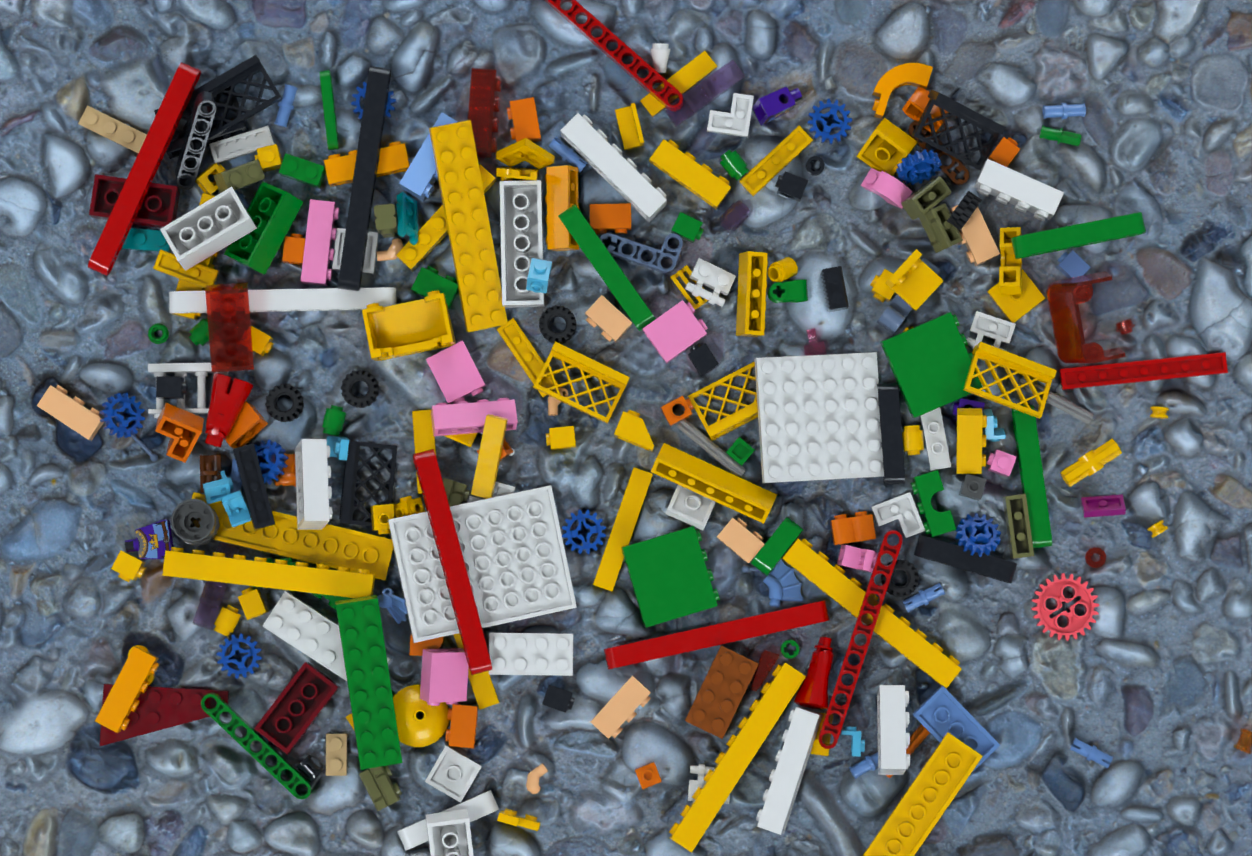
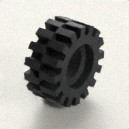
[947,191,982,230]
[539,305,576,343]
[341,370,379,408]
[265,384,304,422]
[881,559,919,597]

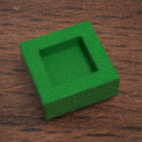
[726,437,755,466]

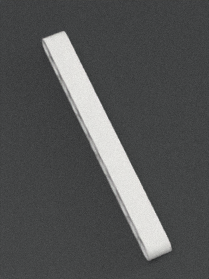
[169,287,397,313]

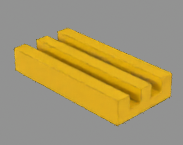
[670,265,709,310]

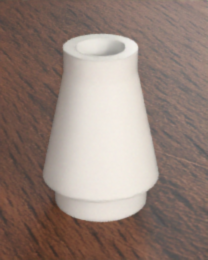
[650,43,671,73]

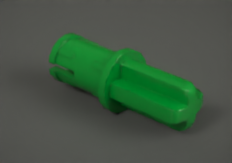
[1039,125,1082,146]

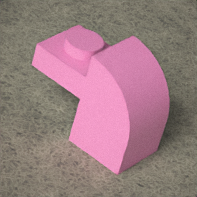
[861,168,913,209]
[837,545,878,573]

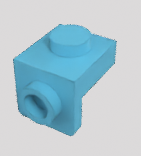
[526,258,552,293]
[221,490,251,527]
[840,726,865,757]

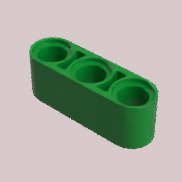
[751,517,804,576]

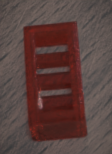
[751,650,779,691]

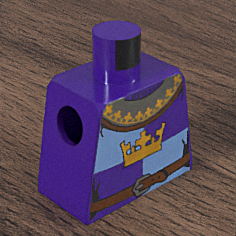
[752,87,803,126]
[125,520,174,560]

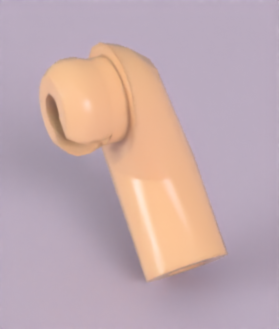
[376,238,404,261]
[548,387,569,416]
[526,763,548,794]

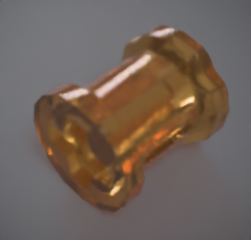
[1233,728,1252,754]

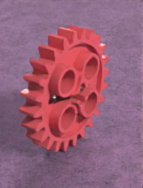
[1031,573,1099,641]

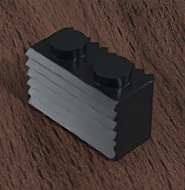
[820,266,849,312]

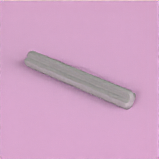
[1018,377,1094,424]
[678,419,746,478]

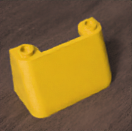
[362,290,456,361]

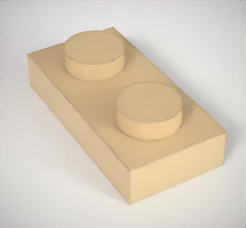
[326,733,347,776]

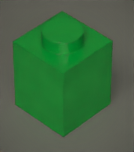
[671,212,704,243]

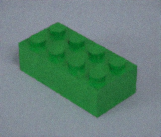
[224,181,303,275]

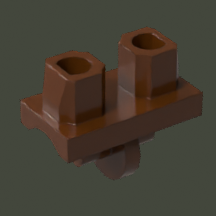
[200,455,222,493]

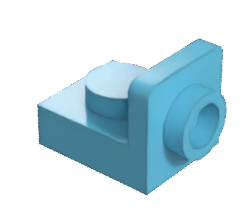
[983,409,1006,442]
[326,435,349,460]
[203,471,233,504]

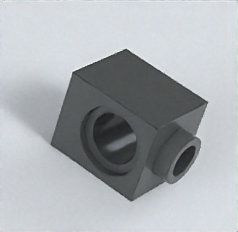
[959,474,986,501]

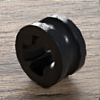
[806,156,825,176]

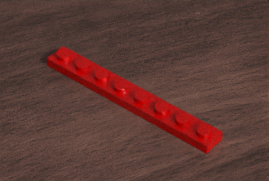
[1060,352,1228,390]

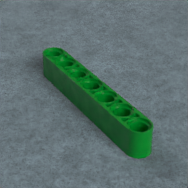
[558,204,656,331]
[1011,212,1146,259]
[1012,404,1052,548]
[201,692,312,799]

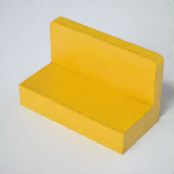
[615,103,644,151]

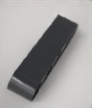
[175,91,216,190]
[877,383,905,485]
[914,535,1017,584]

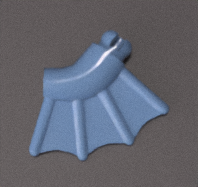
[763,558,804,608]
[378,588,407,624]

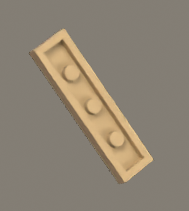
[78,105,147,153]

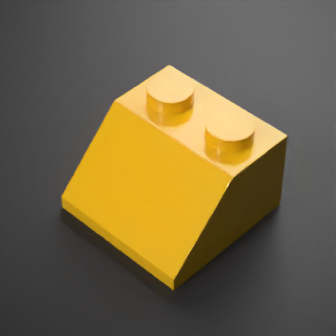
[856,118,917,176]
[614,410,654,452]

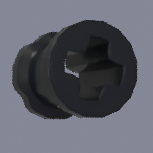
[296,755,324,783]

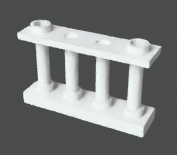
[148,362,234,419]

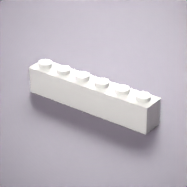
[756,707,823,835]

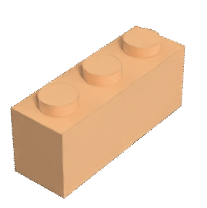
[950,205,1000,267]
[37,385,104,441]
[591,675,651,739]

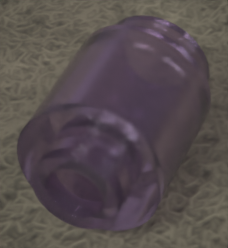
[720,200,750,231]

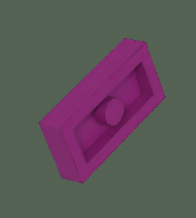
[1081,494,1126,518]

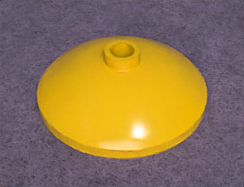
[393,685,449,747]

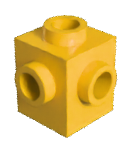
[394,496,425,518]

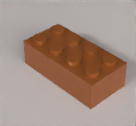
[684,646,759,739]

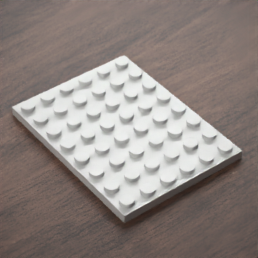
[388,485,577,643]

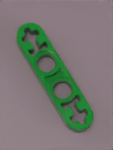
[320,70,339,150]

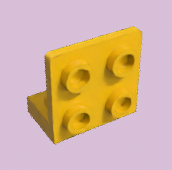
[885,249,943,311]

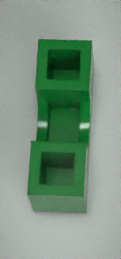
[910,470,956,537]

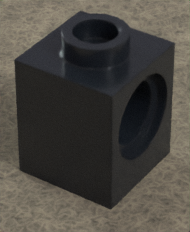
[775,171,808,202]
[688,343,719,377]
[156,377,188,399]
[542,685,575,713]

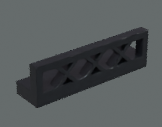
[233,444,275,531]

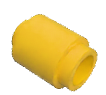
[767,257,798,282]
[902,425,924,455]
[214,604,241,637]

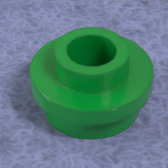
[148,323,169,344]

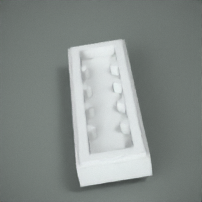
[209,126,274,164]
[920,407,951,471]

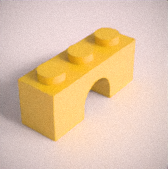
[999,227,1022,295]

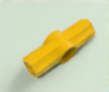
[1060,438,1122,487]

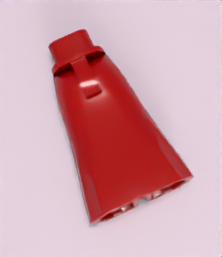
[205,373,254,448]
[794,637,834,709]

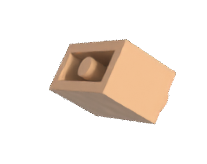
[585,295,632,343]
[717,517,765,564]

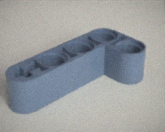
[599,233,683,274]
[877,258,941,334]

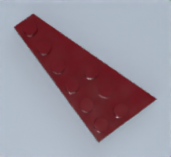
[100,684,229,746]

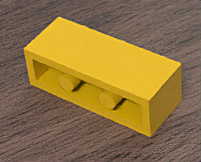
[956,408,987,474]

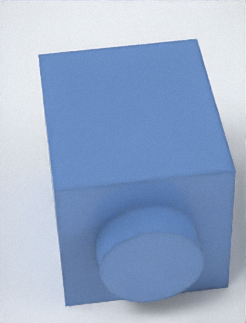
[1056,250,1091,284]

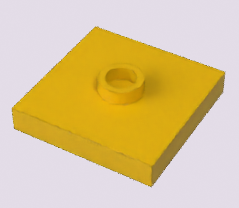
[987,269,1045,323]

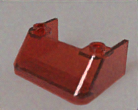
[1046,271,1126,363]

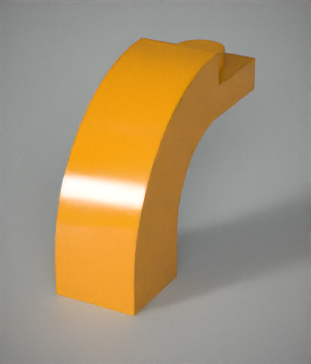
[872,63,933,119]

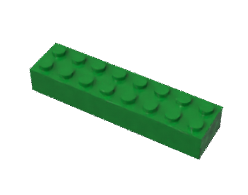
[335,595,402,770]

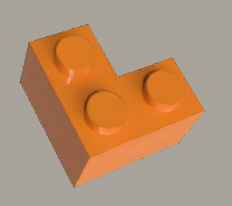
[155,403,204,463]

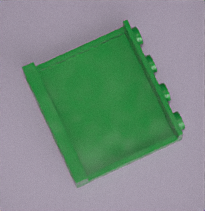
[880,312,982,418]
[621,526,720,628]

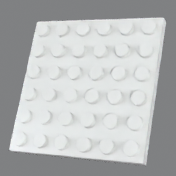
[754,352,884,483]

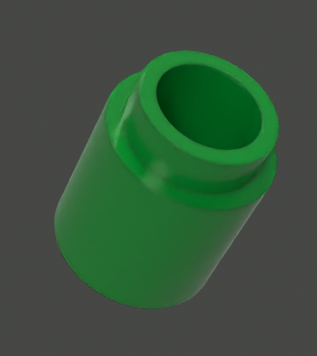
[720,149,749,181]
[189,316,220,346]
[322,405,346,437]

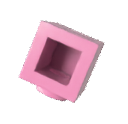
[986,450,1016,477]

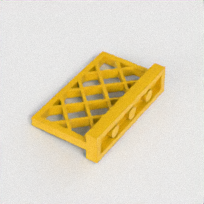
[533,341,630,424]
[963,342,1057,419]
[688,362,758,441]

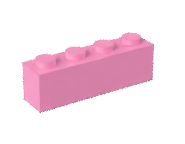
[300,199,340,286]
[431,398,518,436]

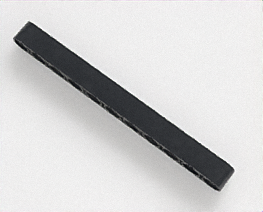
[338,66,391,291]

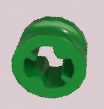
[780,640,799,659]

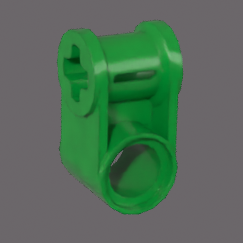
[767,280,808,303]

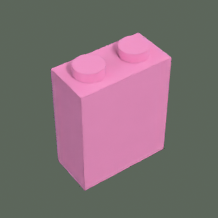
[642,300,708,364]
[426,340,486,404]
[420,648,469,706]

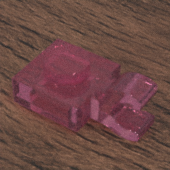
[803,328,827,356]

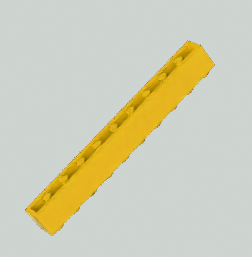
[782,538,962,689]
[162,547,375,598]
[669,663,806,852]

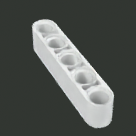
[397,790,499,851]

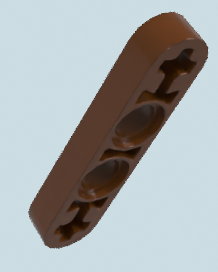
[908,121,969,186]

